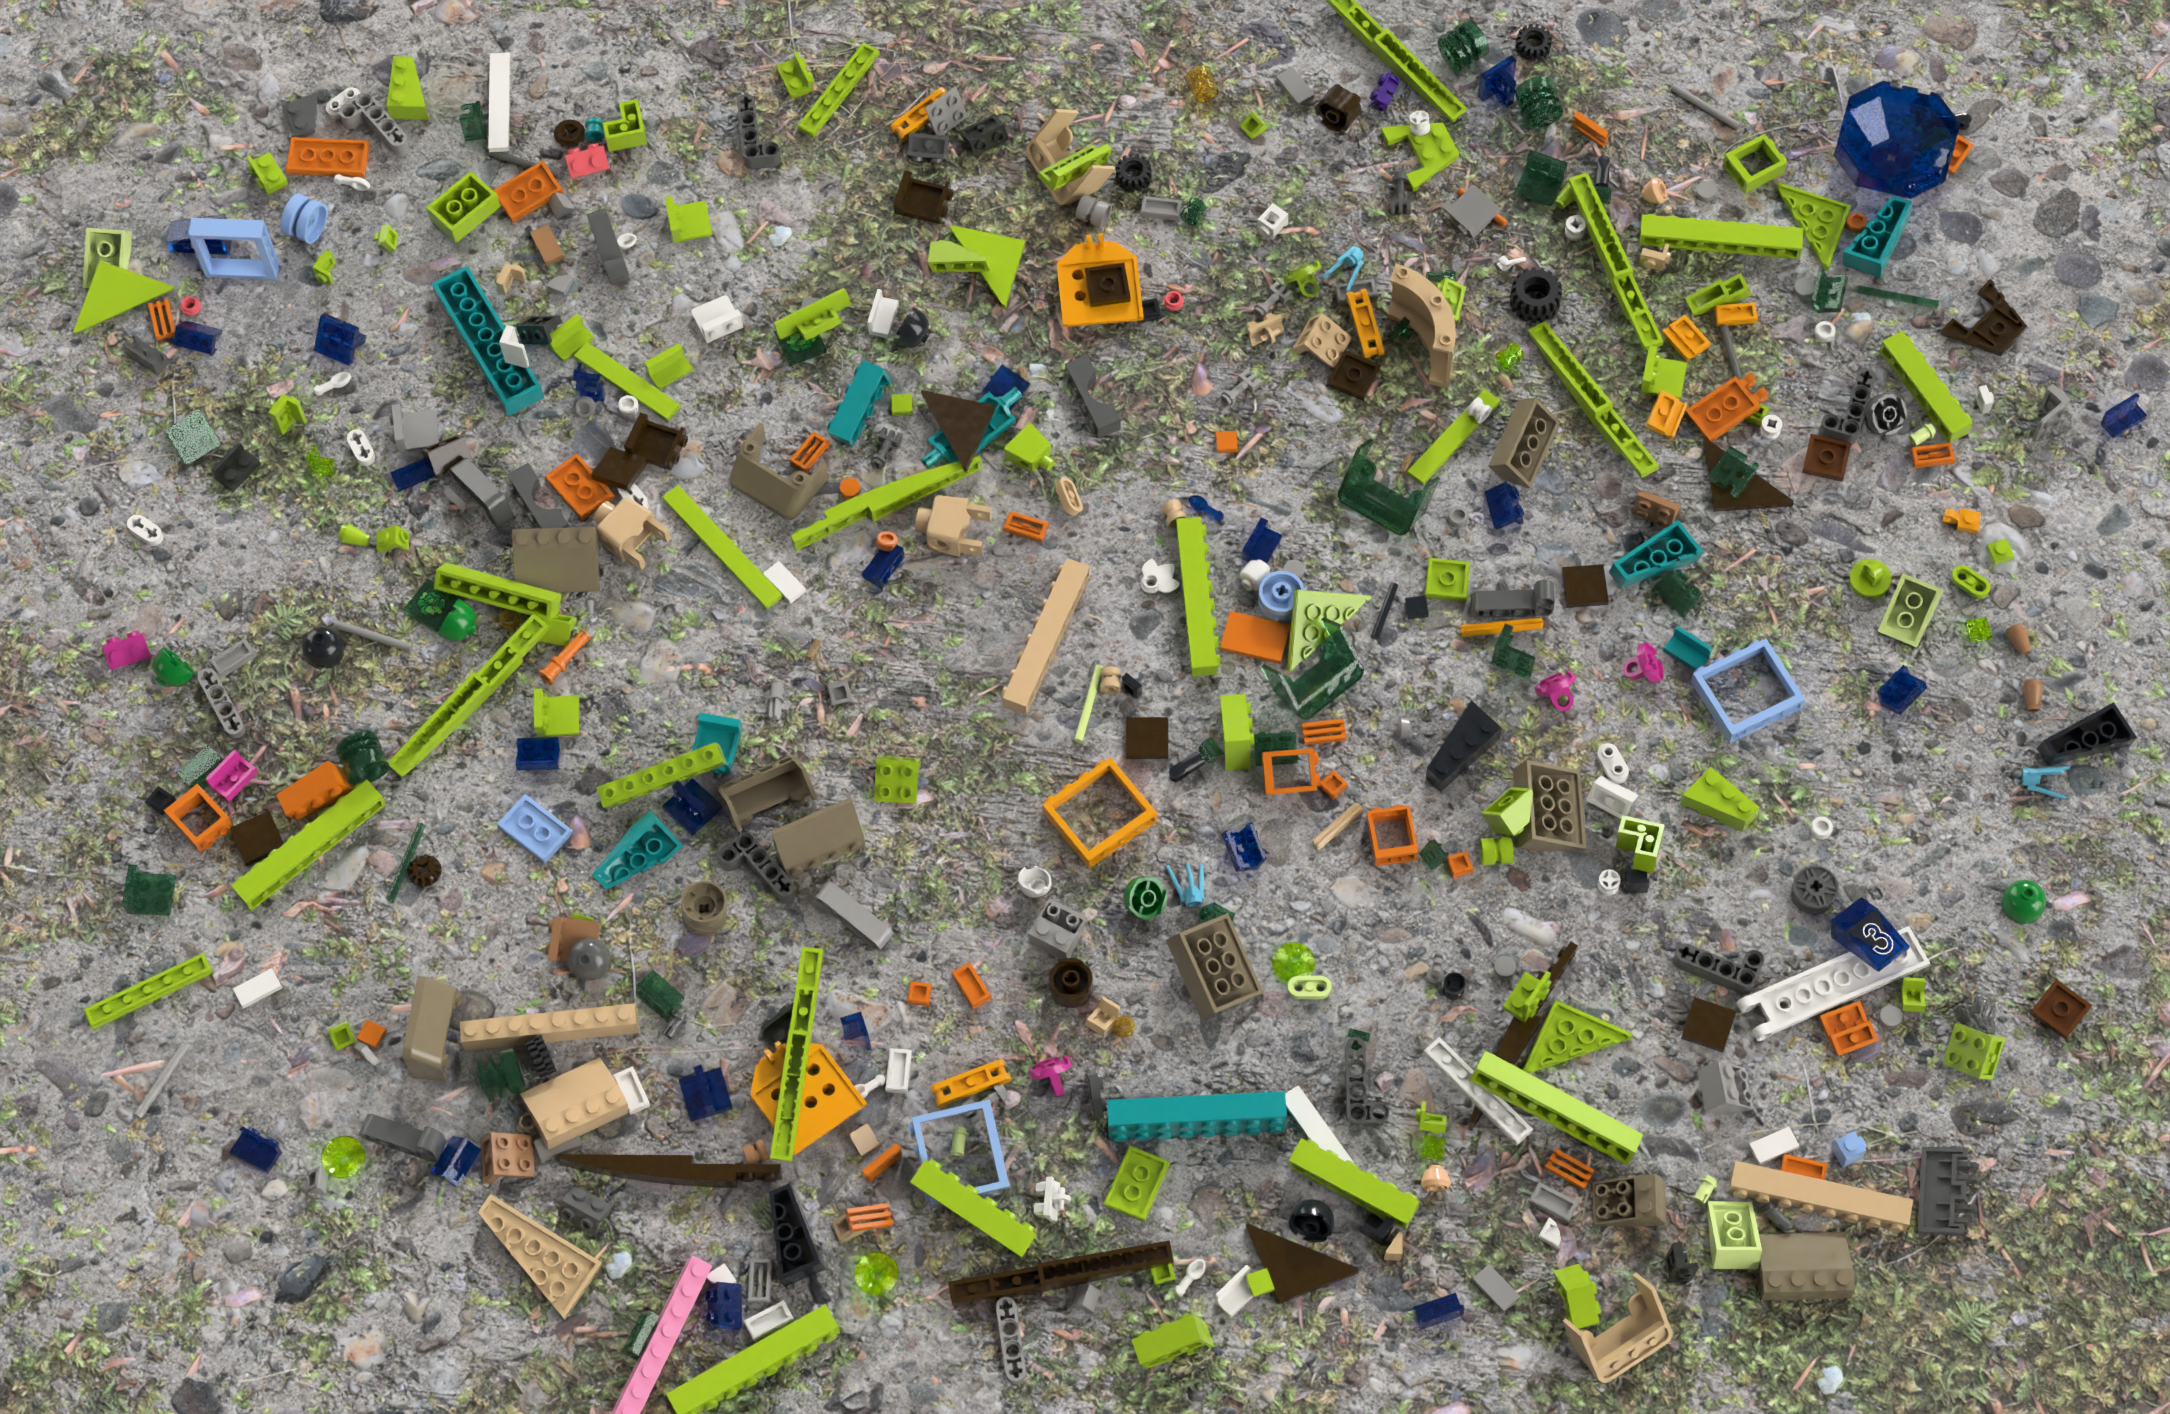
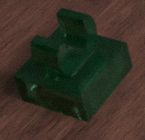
[1386,316,1414,343]
[1419,839,1449,870]
[1347,1028,1371,1051]

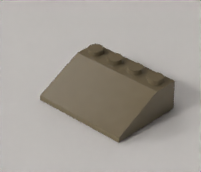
[512,527,600,593]
[1513,760,1587,851]
[771,798,865,877]
[1166,913,1264,1020]
[1758,1232,1855,1301]

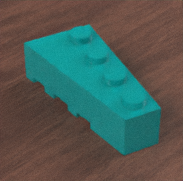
[1843,196,1912,278]
[827,360,892,447]
[1609,520,1704,588]

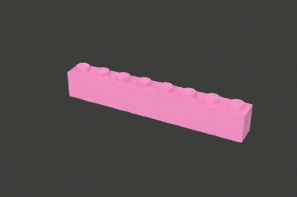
[611,1256,712,1414]

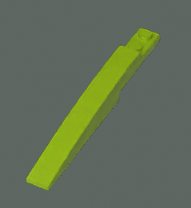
[1325,0,1468,122]
[1568,173,1664,351]
[1528,321,1659,479]
[791,456,982,551]
[387,613,550,777]
[770,947,824,1162]

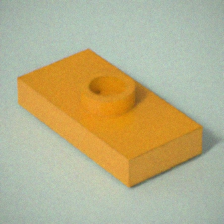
[1714,302,1758,326]

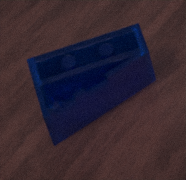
[166,214,232,255]

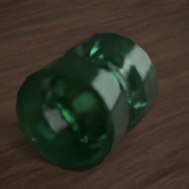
[1180,197,1207,225]

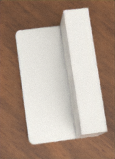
[867,289,899,338]
[500,325,529,368]
[1586,776,1638,819]
[1215,1265,1252,1318]

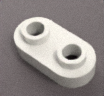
[326,88,360,120]
[1597,743,1629,784]

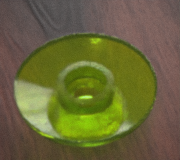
[1272,942,1315,983]
[321,1136,366,1179]
[854,1252,899,1296]

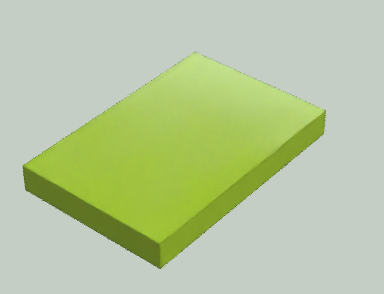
[1103,1145,1170,1223]

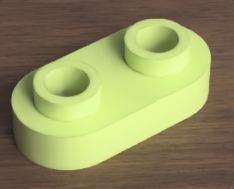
[1288,976,1332,999]

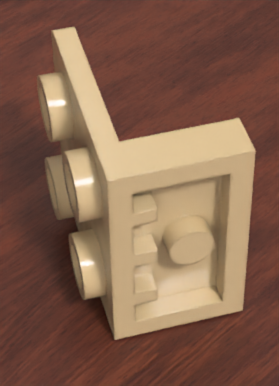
[1292,313,1352,369]

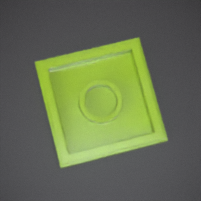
[1425,558,1470,602]

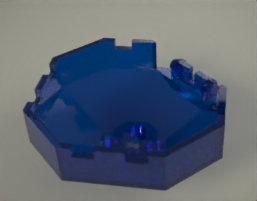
[1834,81,1961,199]

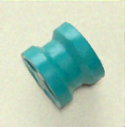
[584,118,604,142]

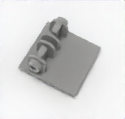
[925,86,968,136]

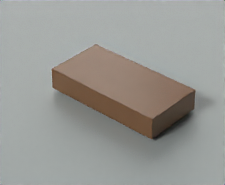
[530,225,565,266]

